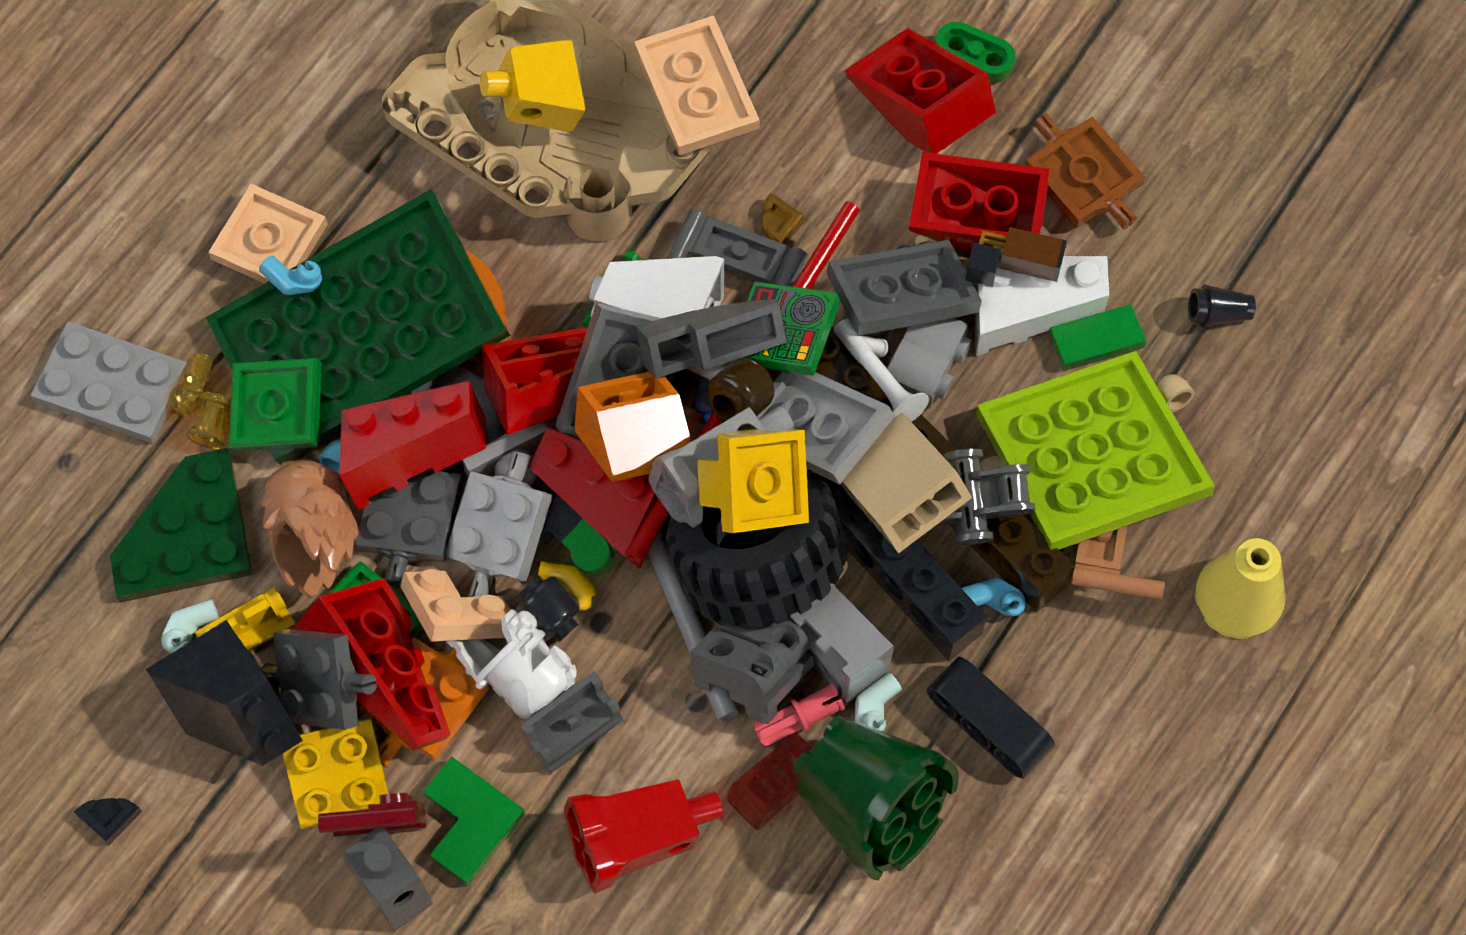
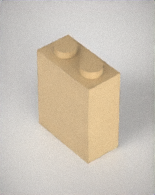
[841,412,972,553]

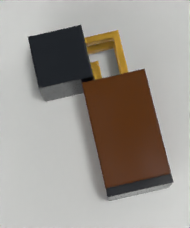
[965,227,1067,287]

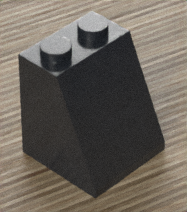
[146,620,303,766]

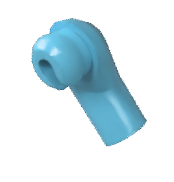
[962,578,1026,616]

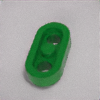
[935,22,1016,82]

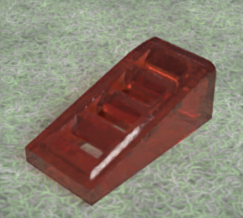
[727,732,813,830]

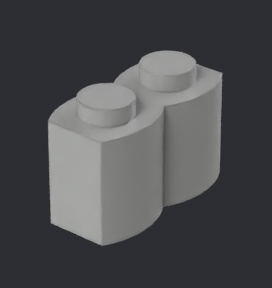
[887,318,972,408]

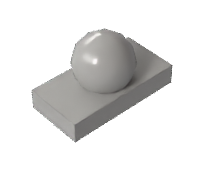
[462,422,547,486]

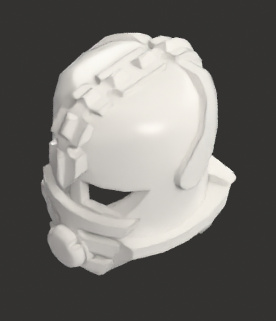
[446,609,577,720]

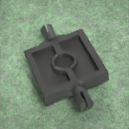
[355,468,464,587]
[261,629,377,730]

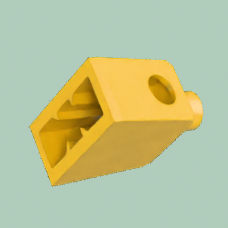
[480,40,586,132]

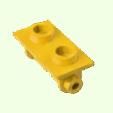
[194,587,296,652]

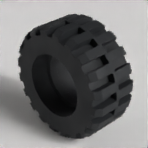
[666,469,848,628]

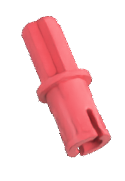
[754,683,845,746]

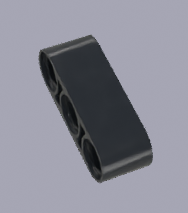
[926,656,1055,779]

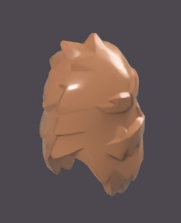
[262,460,359,598]

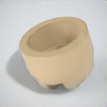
[1157,374,1195,412]

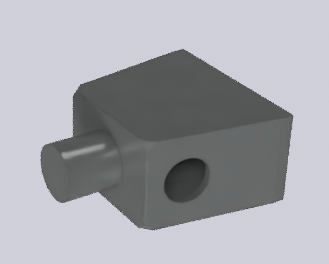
[342,827,433,932]

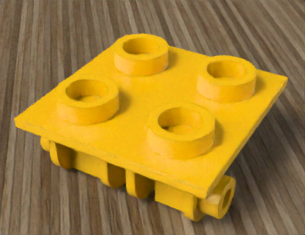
[283,718,389,829]

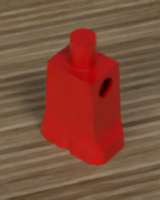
[564,779,723,894]

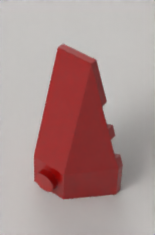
[293,578,451,751]

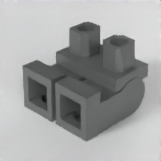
[690,620,814,724]

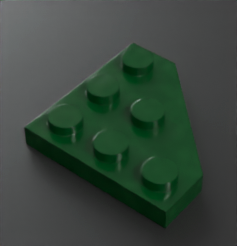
[110,448,253,603]

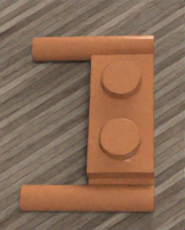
[1072,525,1165,600]

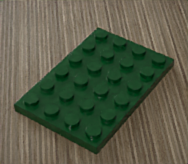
[206,189,511,465]

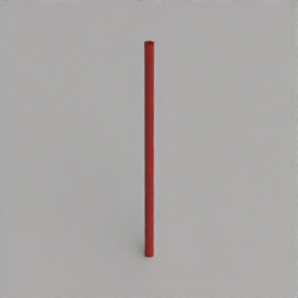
[625,201,859,562]

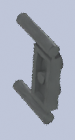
[666,209,808,287]

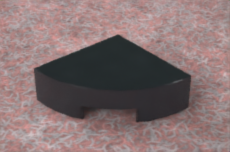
[74,798,142,845]

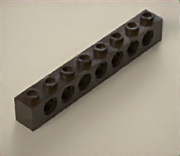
[815,326,1075,613]

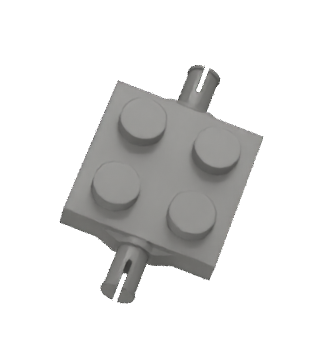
[444,451,553,597]

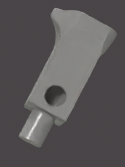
[649,406,794,528]

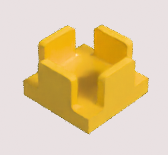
[697,429,809,533]

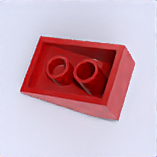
[845,28,996,154]
[909,152,1050,255]

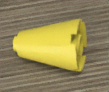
[1195,538,1285,640]

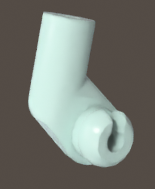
[161,599,219,653]
[855,672,902,731]

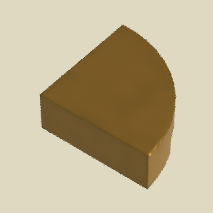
[762,192,804,245]

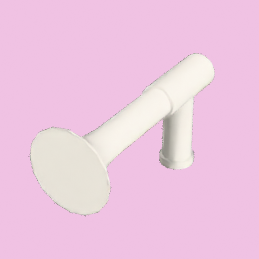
[834,319,929,422]

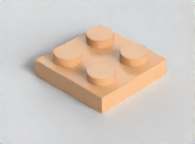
[209,184,328,284]

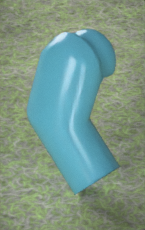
[259,256,322,295]

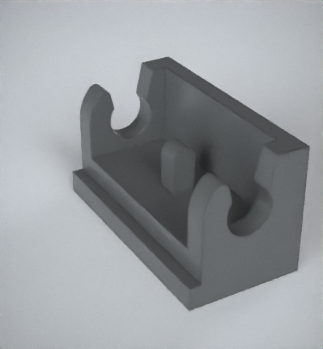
[520,671,623,775]

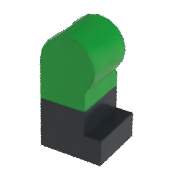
[539,495,615,576]

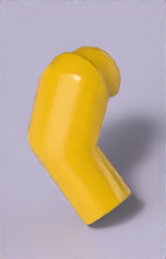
[538,561,596,610]

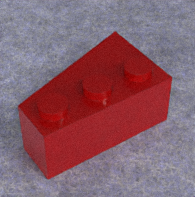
[340,381,486,510]

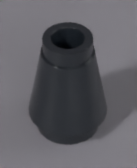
[1188,284,1256,327]

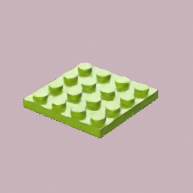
[976,351,1215,550]

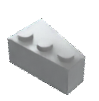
[788,584,894,706]

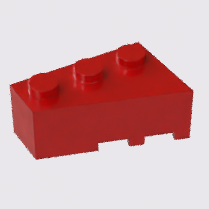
[482,327,588,435]
[529,427,658,569]

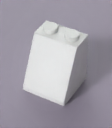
[589,256,724,318]

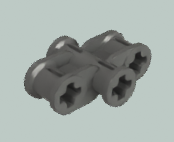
[933,449,1036,546]

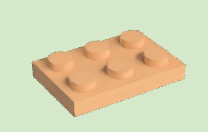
[634,15,760,155]

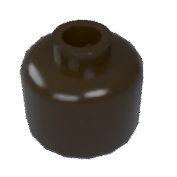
[708,358,775,421]

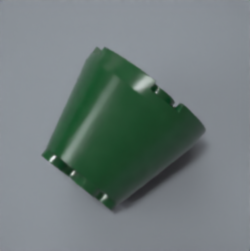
[793,716,959,881]

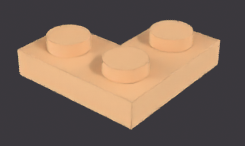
[400,569,511,641]

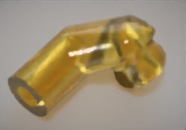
[169,353,213,417]

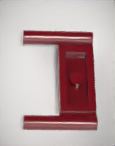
[318,793,427,837]

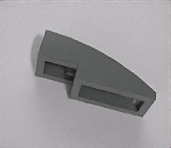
[635,299,787,379]

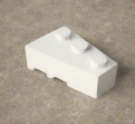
[974,256,1109,356]

